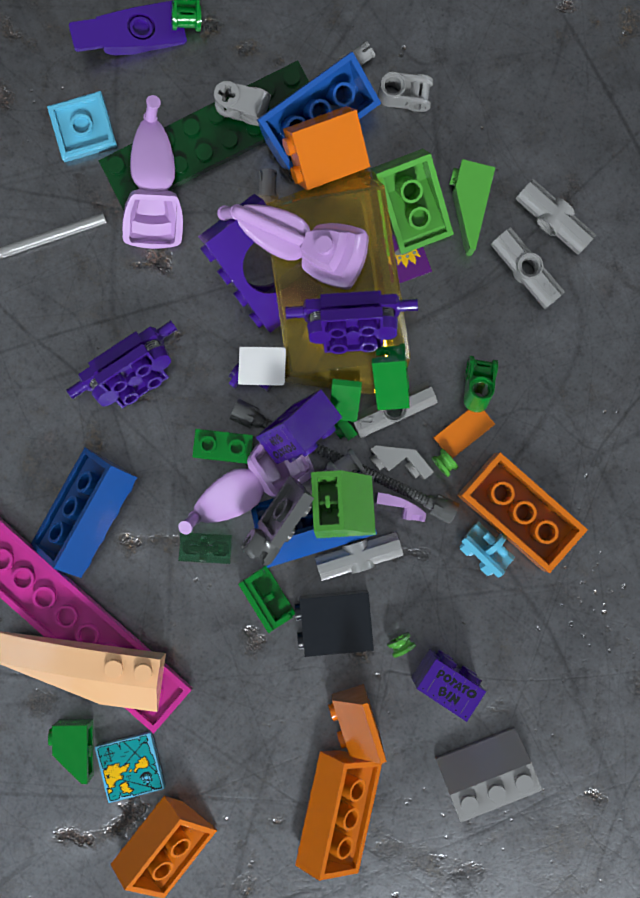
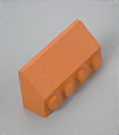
[295,750,382,881]

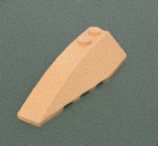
[0,631,166,712]

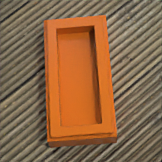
[433,409,495,459]

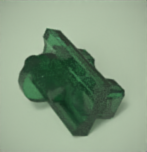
[178,532,232,564]

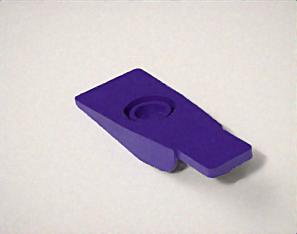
[69,1,187,55]

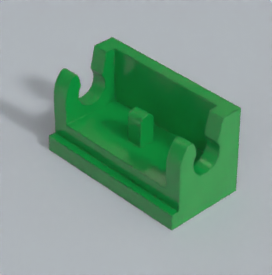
[372,343,410,410]
[238,565,295,633]

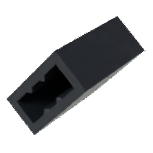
[295,590,374,657]

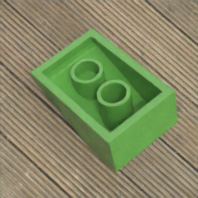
[370,149,454,255]

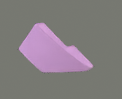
[375,492,426,522]

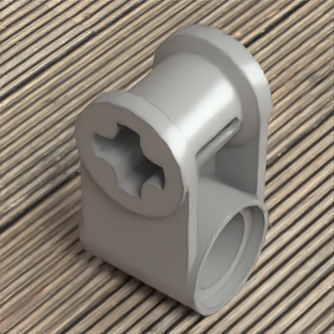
[378,72,433,112]
[214,81,271,126]

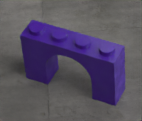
[198,194,324,333]

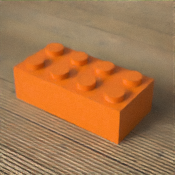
[457,452,588,573]

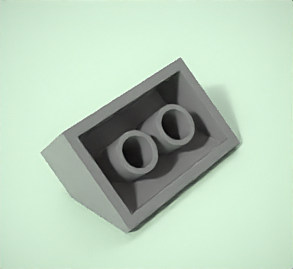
[435,727,542,822]

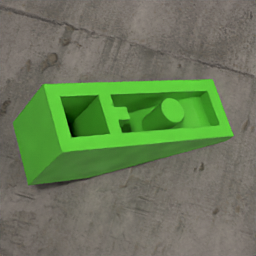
[449,159,495,256]

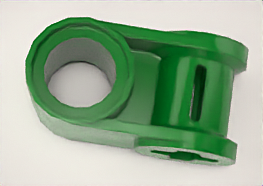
[171,0,201,32]
[464,355,498,412]

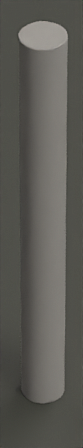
[0,212,107,259]

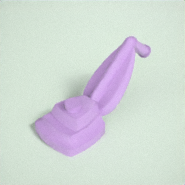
[122,95,183,249]
[217,204,369,290]
[178,442,314,534]

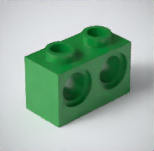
[192,429,255,464]

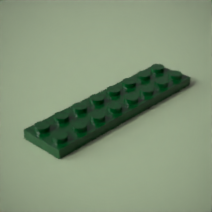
[98,60,309,210]

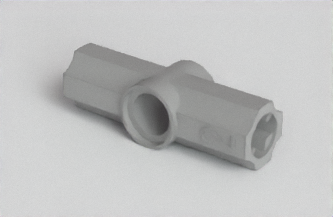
[516,179,596,255]
[491,227,565,309]
[352,381,438,439]
[315,532,403,581]

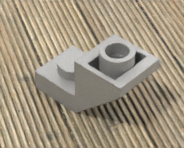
[369,445,434,479]

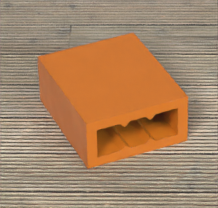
[282,106,370,190]

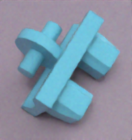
[460,521,515,578]

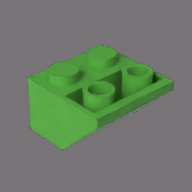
[311,470,376,538]

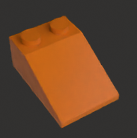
[328,684,387,764]

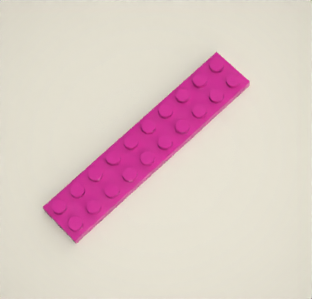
[0,518,193,734]

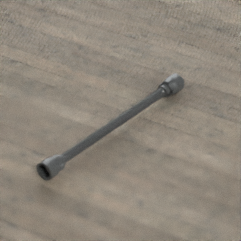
[230,399,460,524]

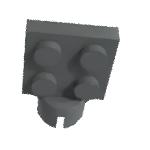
[241,476,314,566]

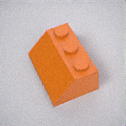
[110,795,217,898]

